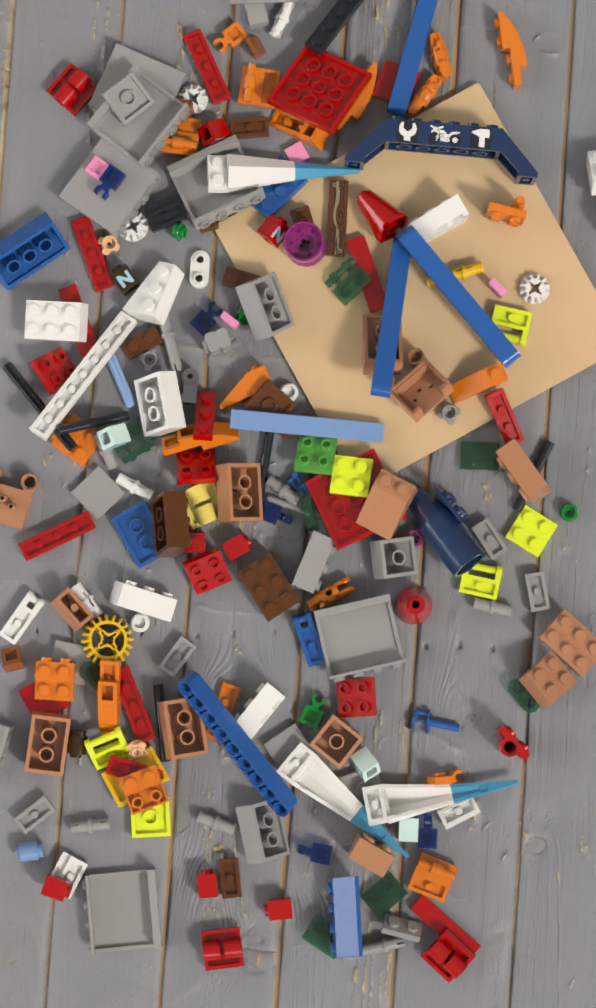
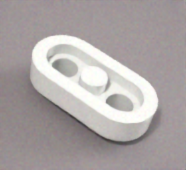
[189,251,210,289]

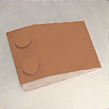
[362,314,403,375]
[356,469,418,541]

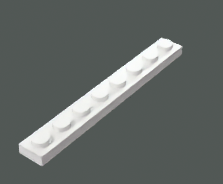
[29,311,137,441]

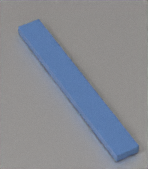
[229,408,384,443]

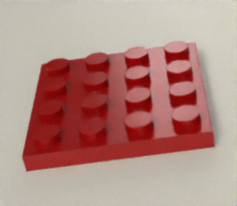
[267,46,372,135]
[305,448,408,551]

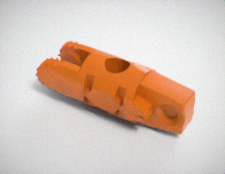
[428,32,452,82]
[407,74,443,118]
[306,576,356,611]

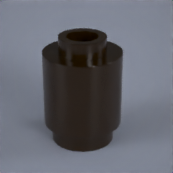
[66,729,88,758]

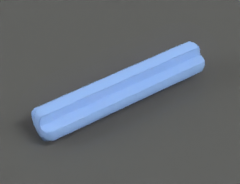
[107,354,136,408]

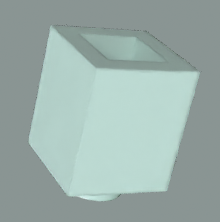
[96,423,131,451]
[350,746,381,782]
[398,816,419,842]

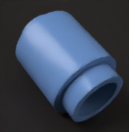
[15,840,45,862]

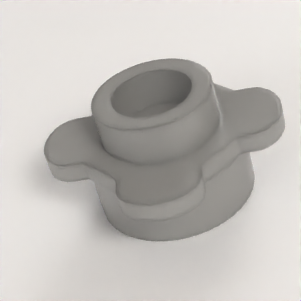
[139,349,161,371]
[438,402,461,424]

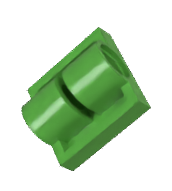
[294,435,338,475]

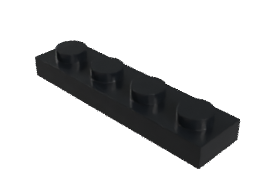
[305,0,364,56]

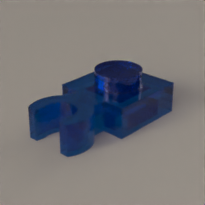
[94,164,127,201]
[189,301,223,336]

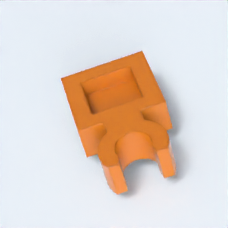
[213,21,248,54]

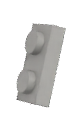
[471,518,508,560]
[524,571,551,612]
[158,635,197,678]
[14,795,56,834]
[381,914,423,942]

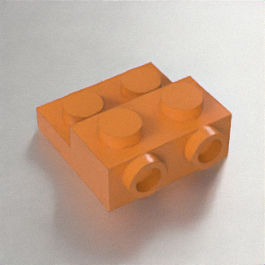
[51,413,98,467]
[34,657,76,702]

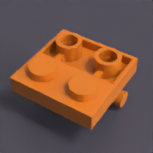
[238,63,281,110]
[159,118,203,157]
[485,196,527,227]
[119,764,169,815]
[407,852,458,903]

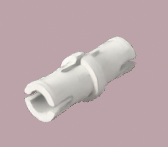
[269,2,295,39]
[115,472,155,501]
[71,582,103,620]

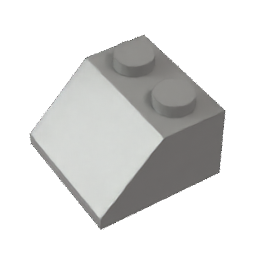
[369,536,418,579]

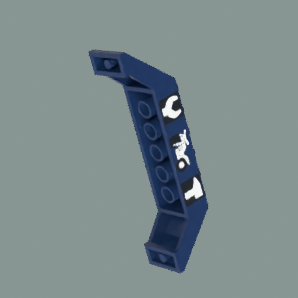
[344,116,538,185]

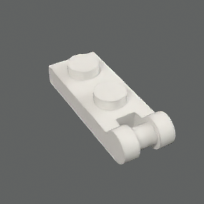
[0,590,46,645]

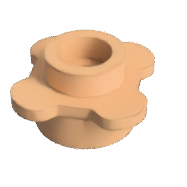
[98,234,120,255]
[127,740,148,758]

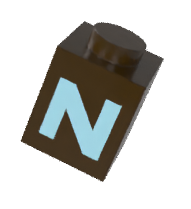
[110,264,140,296]

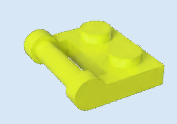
[492,304,533,347]
[458,563,503,600]
[84,726,129,771]

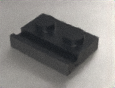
[142,193,188,233]

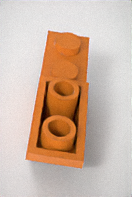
[494,11,527,90]
[336,61,377,134]
[161,422,240,456]
[98,659,121,734]

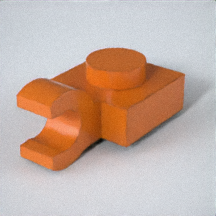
[427,770,462,785]

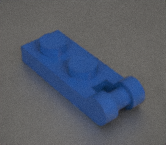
[291,610,325,667]

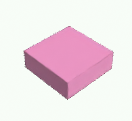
[284,141,310,162]
[85,155,112,182]
[488,278,507,298]
[220,311,240,330]

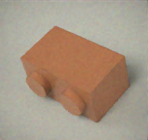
[50,587,94,632]

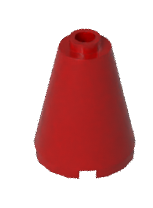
[357,190,408,243]
[394,586,432,624]

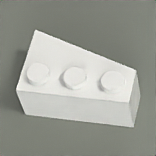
[405,194,469,243]
[122,261,185,326]
[108,580,177,622]
[234,682,286,739]

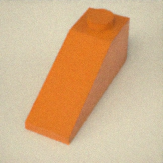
[268,108,330,151]
[450,362,508,404]
[219,364,271,411]

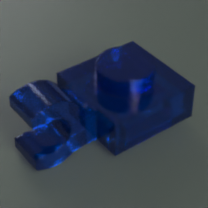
[262,500,293,525]
[417,814,438,849]
[297,842,333,865]

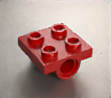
[46,63,97,117]
[30,346,76,395]
[177,449,216,485]
[183,547,233,595]
[336,677,377,718]
[495,725,530,761]
[201,926,244,971]
[420,929,476,983]

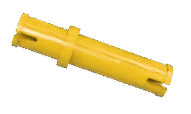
[425,261,484,288]

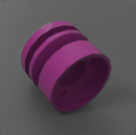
[284,221,326,267]

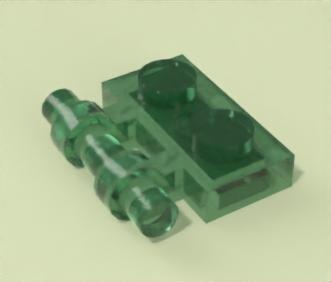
[325,256,373,306]
[114,417,157,464]

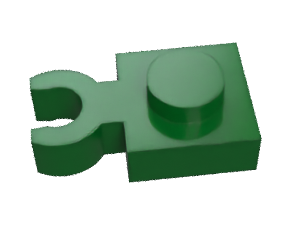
[299,693,326,729]

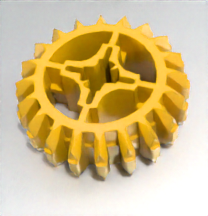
[81,614,133,666]

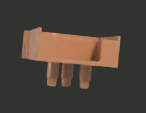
[390,348,454,423]
[0,466,40,531]

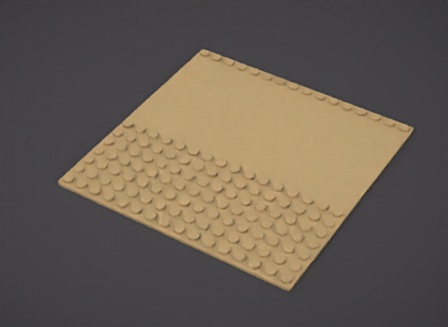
[215,83,596,474]

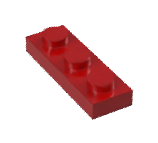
[484,388,525,445]
[193,391,217,441]

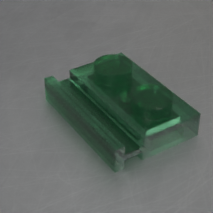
[460,441,499,471]
[360,871,408,918]
[301,914,335,960]

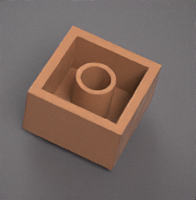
[518,651,577,709]
[309,714,364,769]

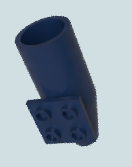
[408,485,485,578]

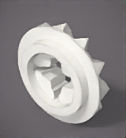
[178,84,208,115]
[121,213,149,242]
[519,274,550,304]

